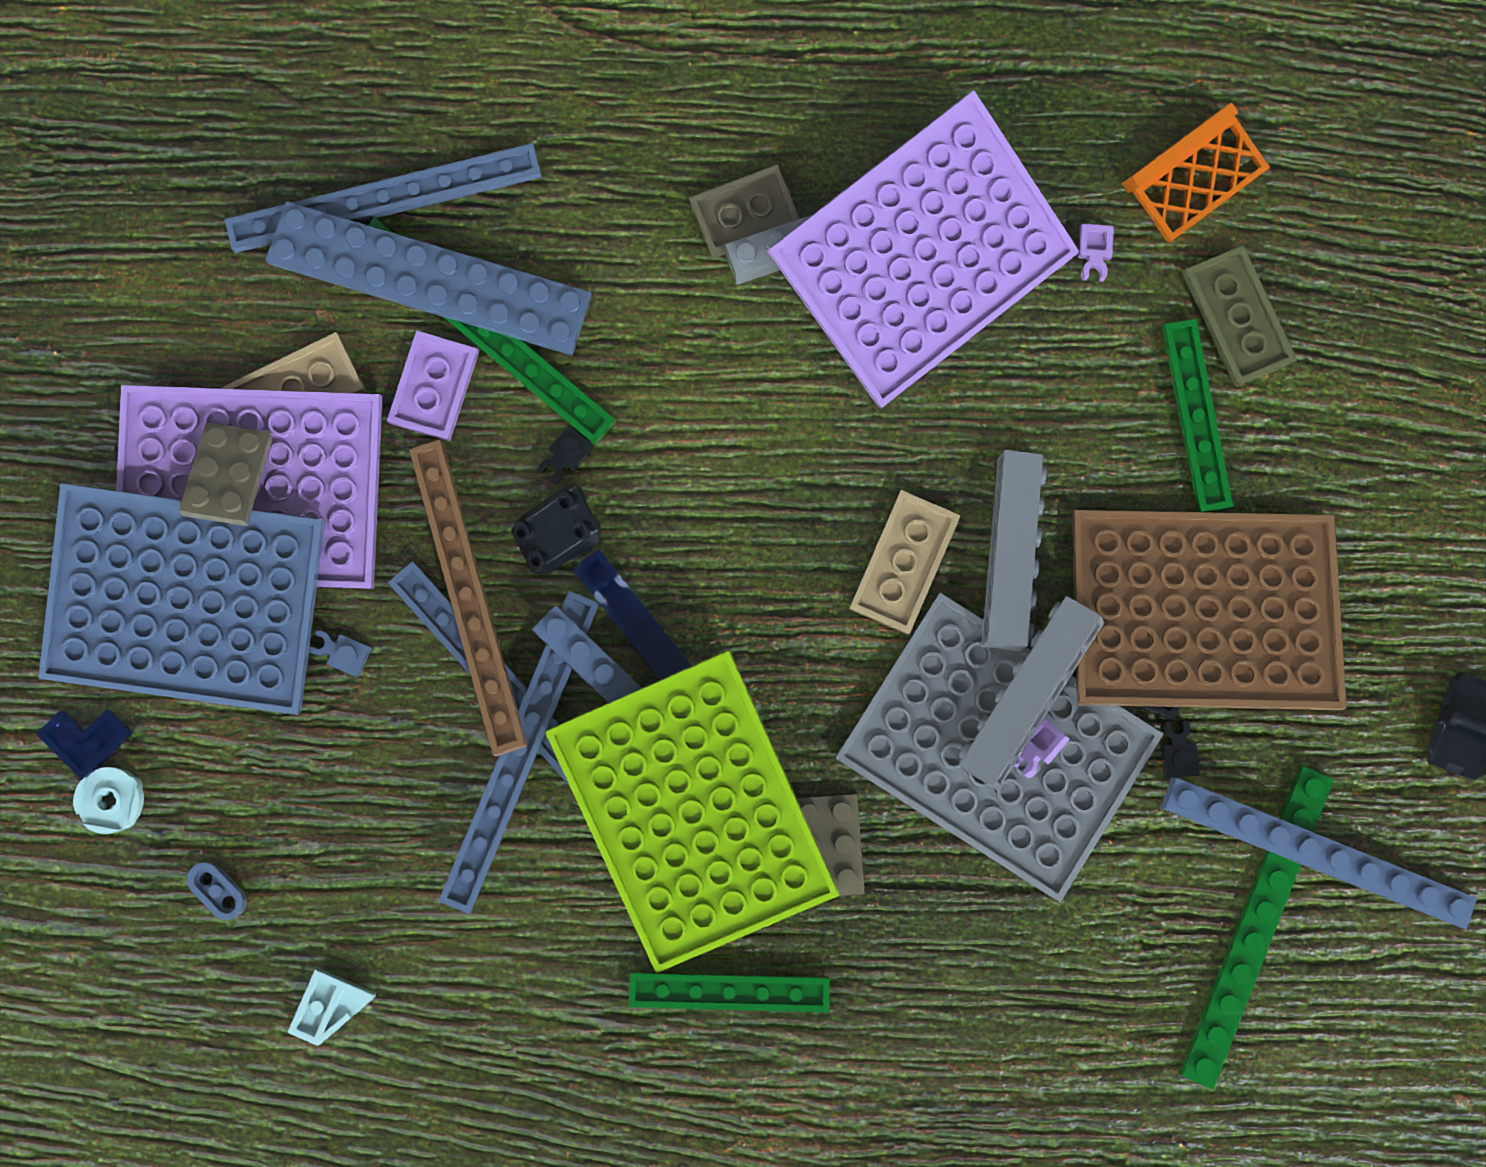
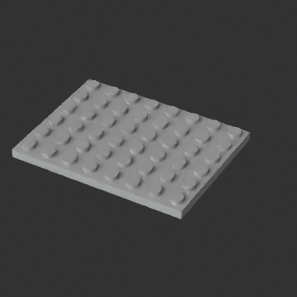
[835,593,1163,902]

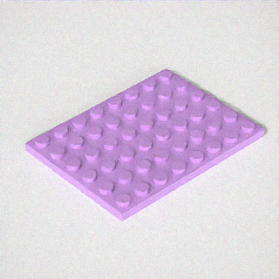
[766,91,1080,408]
[116,385,382,589]

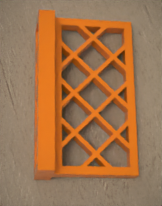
[1121,102,1270,243]

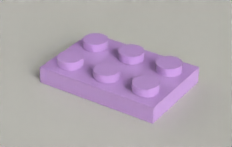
[387,331,479,441]

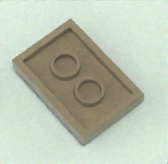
[689,164,800,259]
[179,422,273,526]
[797,794,865,896]

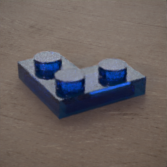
[36,710,134,780]

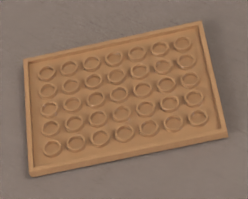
[1072,510,1347,710]

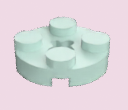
[73,767,144,834]

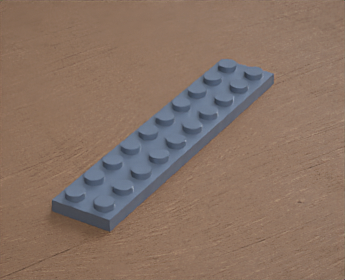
[265,201,592,356]

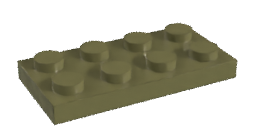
[1182,245,1297,387]

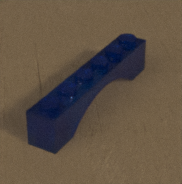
[572,549,692,679]

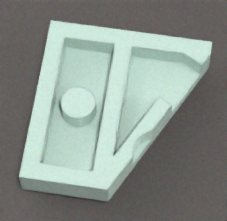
[287,968,376,1046]

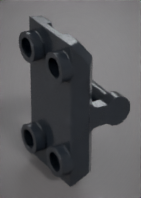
[511,484,601,574]
[1427,672,1486,781]

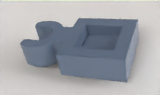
[309,631,372,677]

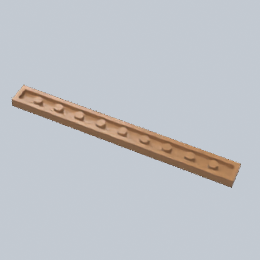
[409,439,528,757]

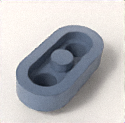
[187,862,247,920]

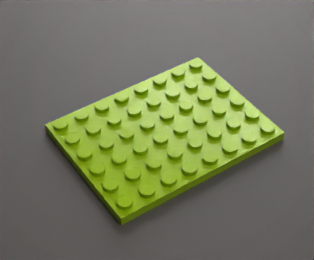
[545,650,839,973]

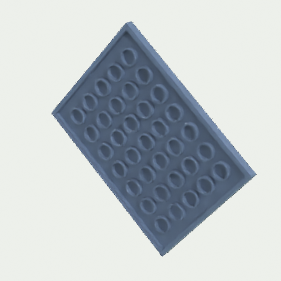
[38,484,325,715]

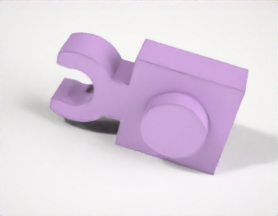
[1078,224,1114,282]
[1014,718,1070,778]

